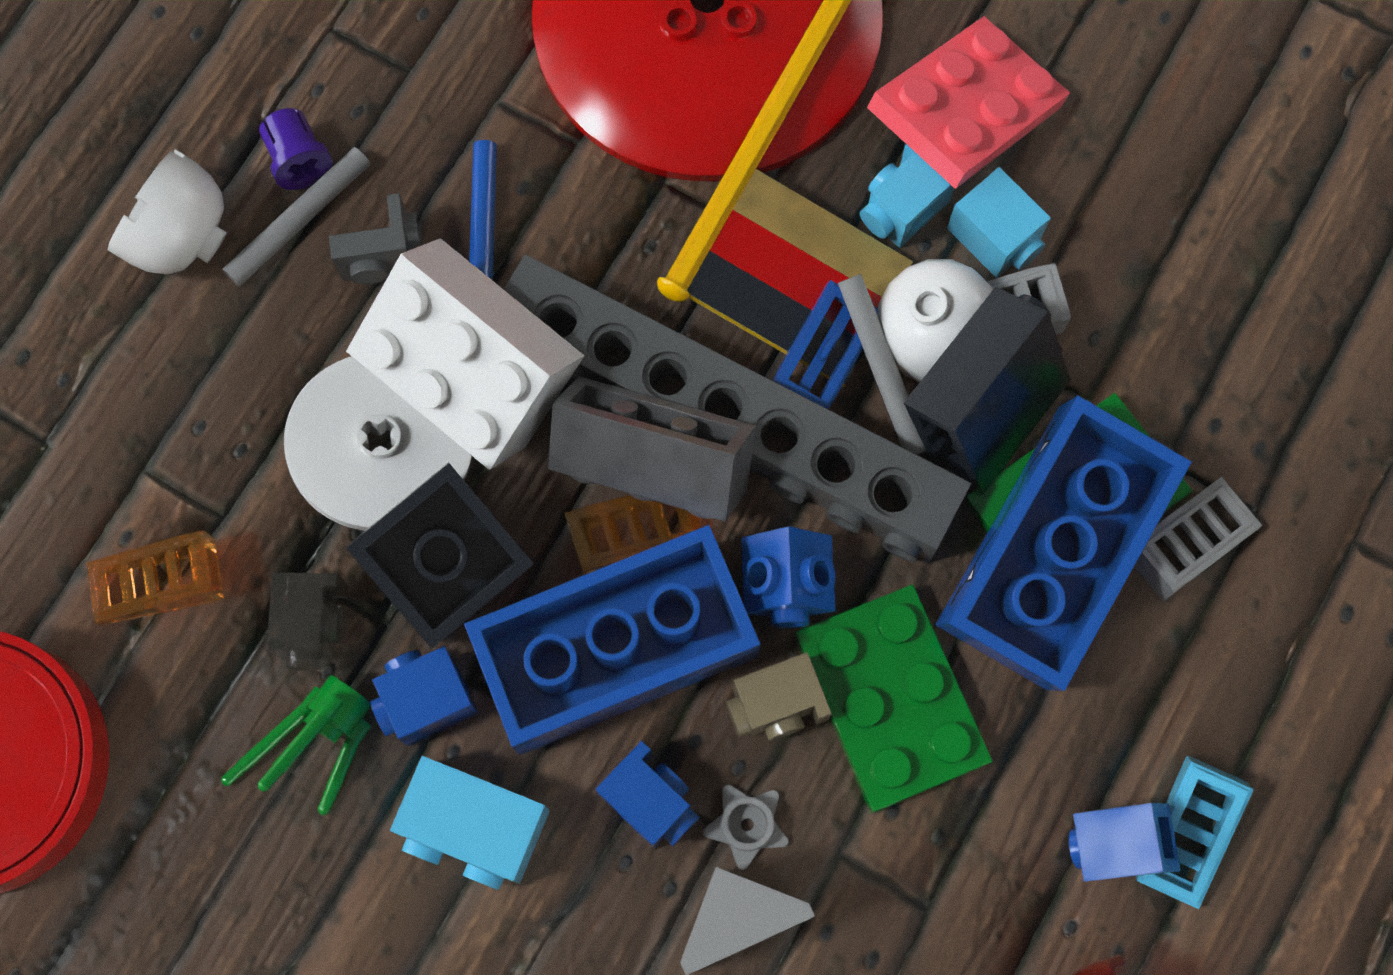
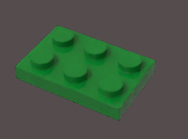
[794,584,993,814]

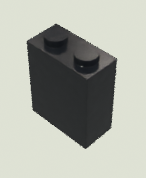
[904,287,1071,494]

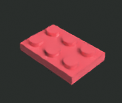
[867,16,1070,189]

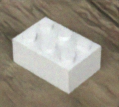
[346,238,584,470]

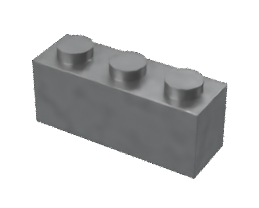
[548,376,756,522]

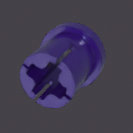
[259,108,333,190]

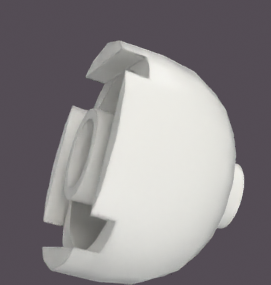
[107,149,227,275]
[878,259,993,383]

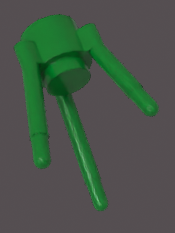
[221,675,372,815]

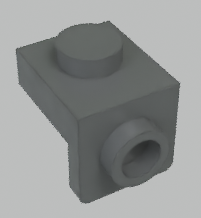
[329,193,422,284]

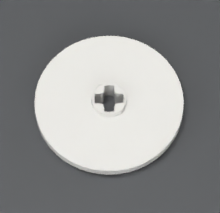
[284,356,472,531]

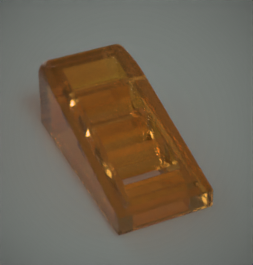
[565,495,701,575]
[87,530,224,626]

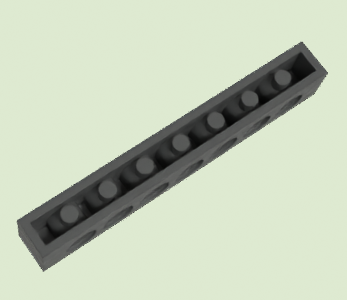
[503,254,971,563]

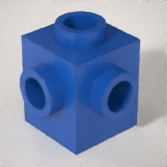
[742,526,835,628]

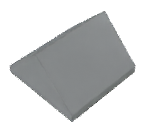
[680,867,815,975]

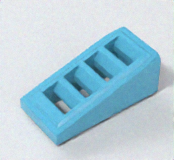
[1136,755,1254,909]

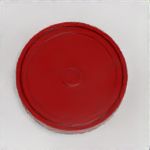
[0,632,109,894]

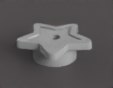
[703,785,788,870]

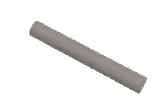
[222,147,371,287]
[838,274,926,455]

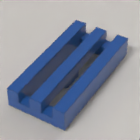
[771,280,878,410]

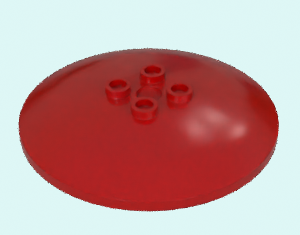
[532,0,883,182]

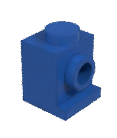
[595,741,700,849]

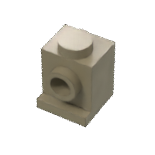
[726,652,831,741]

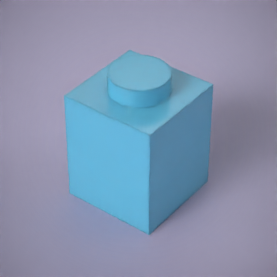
[947,167,1051,278]

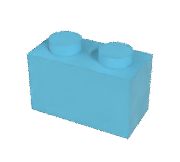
[390,756,550,890]

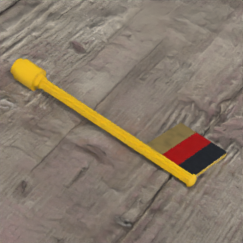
[657,0,913,387]

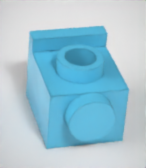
[860,144,954,248]

